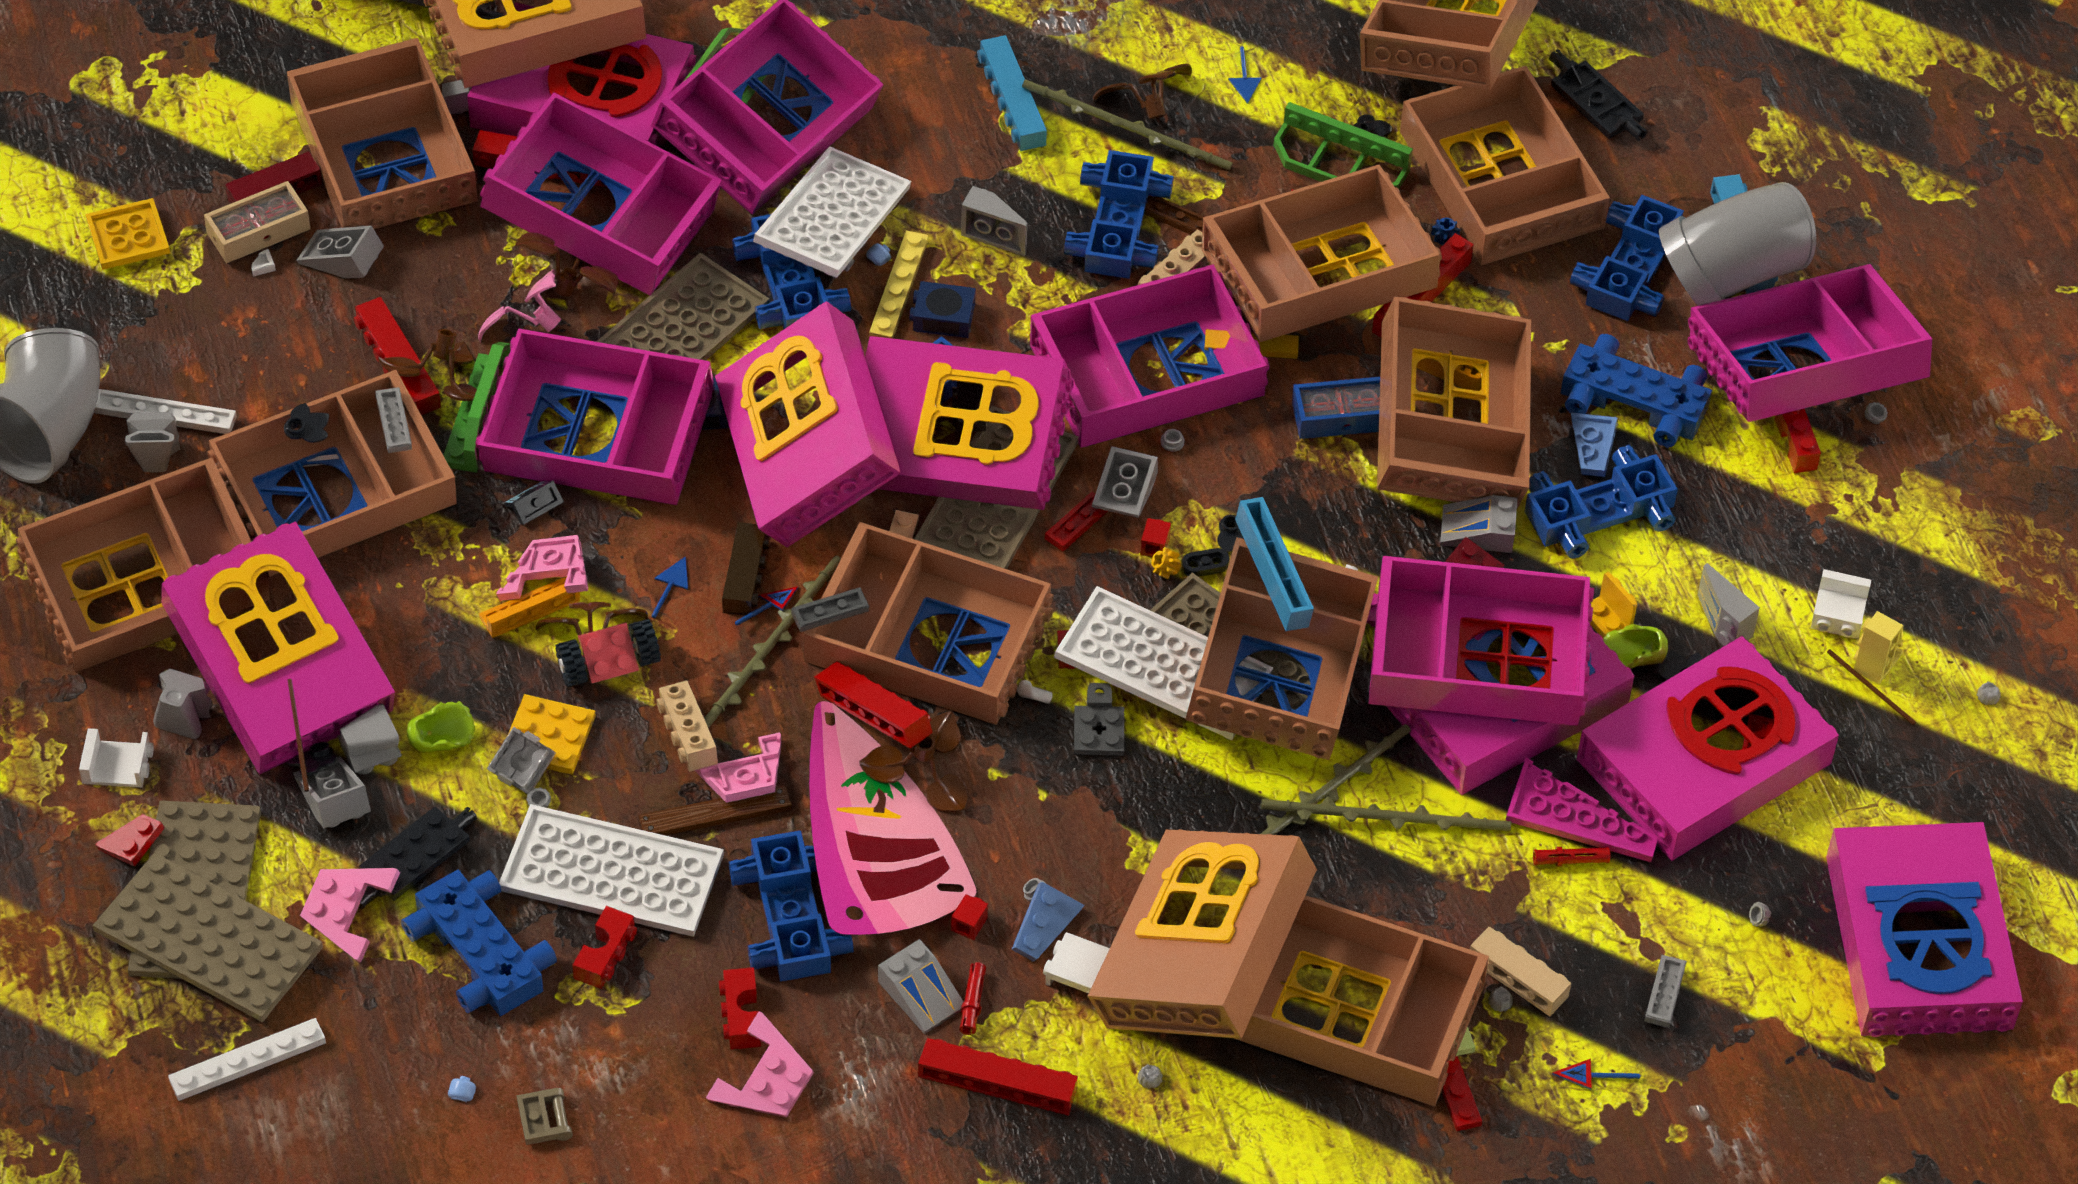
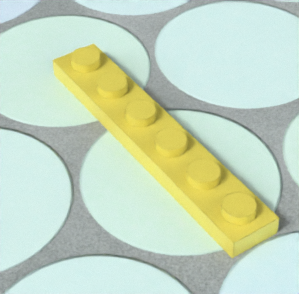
[869,230,928,339]

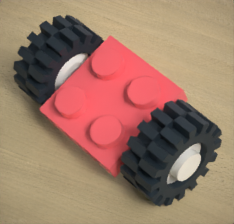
[555,619,661,687]

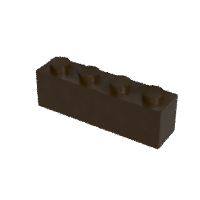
[722,522,771,616]

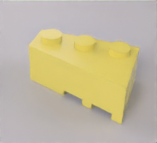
[1853,611,1903,684]

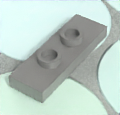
[375,387,412,453]
[1644,955,1687,1028]

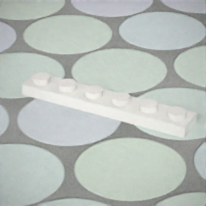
[94,389,237,434]
[168,1018,326,1101]

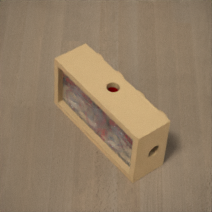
[204,181,310,263]

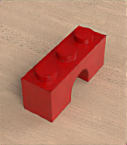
[1774,408,1821,473]
[572,906,637,989]
[719,967,761,1050]

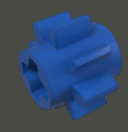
[1431,217,1461,245]

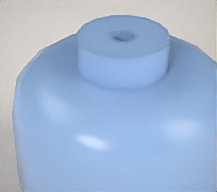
[866,243,891,266]
[448,1076,476,1102]

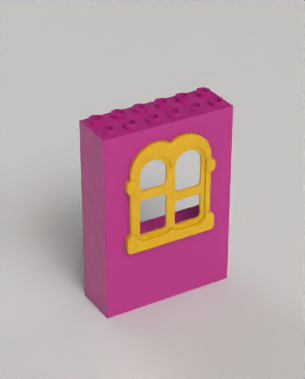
[715,301,901,547]
[865,336,1074,510]
[161,522,395,775]

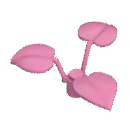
[478,269,561,342]

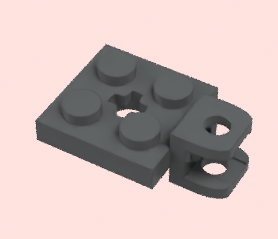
[1074,683,1124,755]

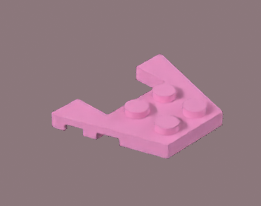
[497,535,589,601]
[695,733,782,803]
[300,868,400,963]
[706,1011,814,1117]

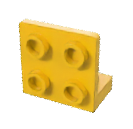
[1590,571,1637,638]

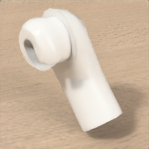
[1017,680,1052,704]

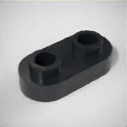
[1181,548,1230,577]

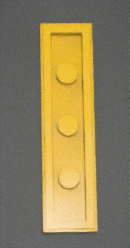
[1204,329,1299,359]

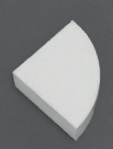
[252,249,276,277]

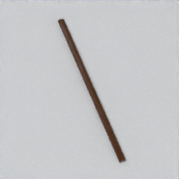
[1827,649,1916,726]
[287,679,309,792]

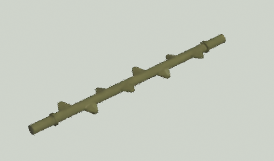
[1022,79,1233,171]
[704,556,841,728]
[1261,724,1411,835]
[1261,797,1511,831]

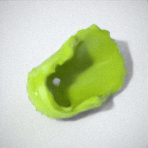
[1603,624,1668,669]
[407,701,475,753]

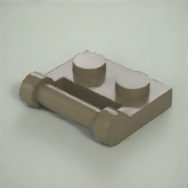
[516,1088,573,1145]

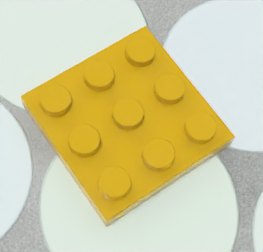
[85,198,170,270]
[507,694,596,775]

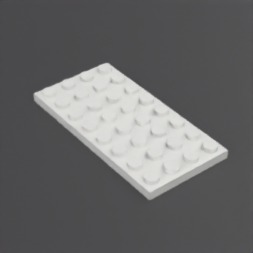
[753,146,911,278]
[1054,586,1273,740]
[499,804,724,937]

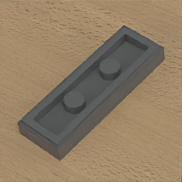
[791,587,869,632]

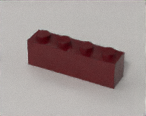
[225,151,323,204]

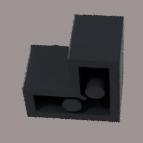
[952,381,986,431]

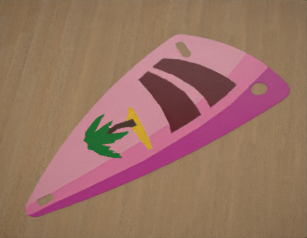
[809,701,976,935]

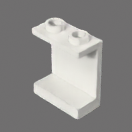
[1811,569,1871,639]
[79,728,154,788]

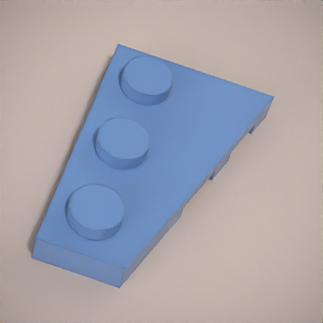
[1571,413,1618,477]
[1011,882,1085,961]

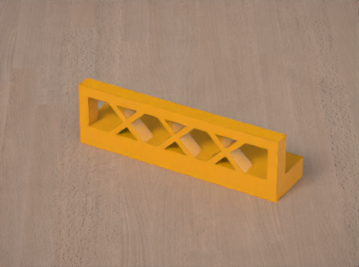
[479,576,580,638]

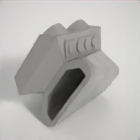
[125,412,180,472]
[153,669,213,739]
[337,703,402,775]

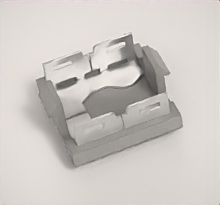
[487,726,556,794]

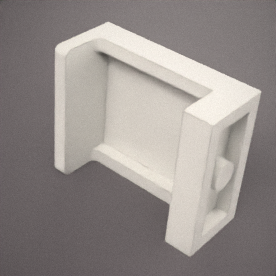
[1043,932,1110,993]

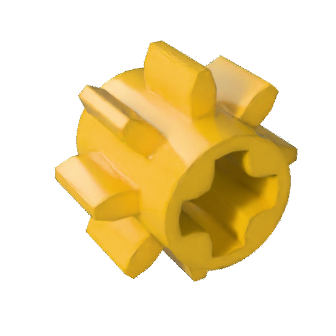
[1151,547,1181,579]

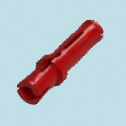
[1533,847,1610,867]
[959,962,986,1035]

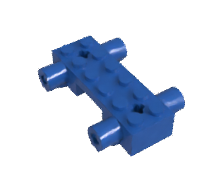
[1064,150,1174,279]
[1570,195,1684,321]
[732,214,851,330]
[1560,334,1712,448]
[1524,445,1678,559]
[729,830,854,982]
[401,869,557,1016]

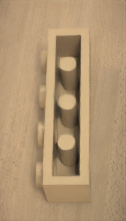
[1138,230,1211,285]
[656,681,718,772]
[1470,927,1571,1016]

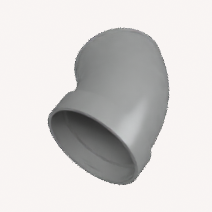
[1659,182,1816,306]
[0,328,100,483]

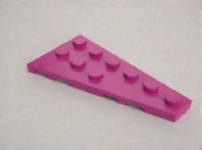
[1505,758,1659,862]

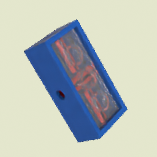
[1292,377,1380,439]

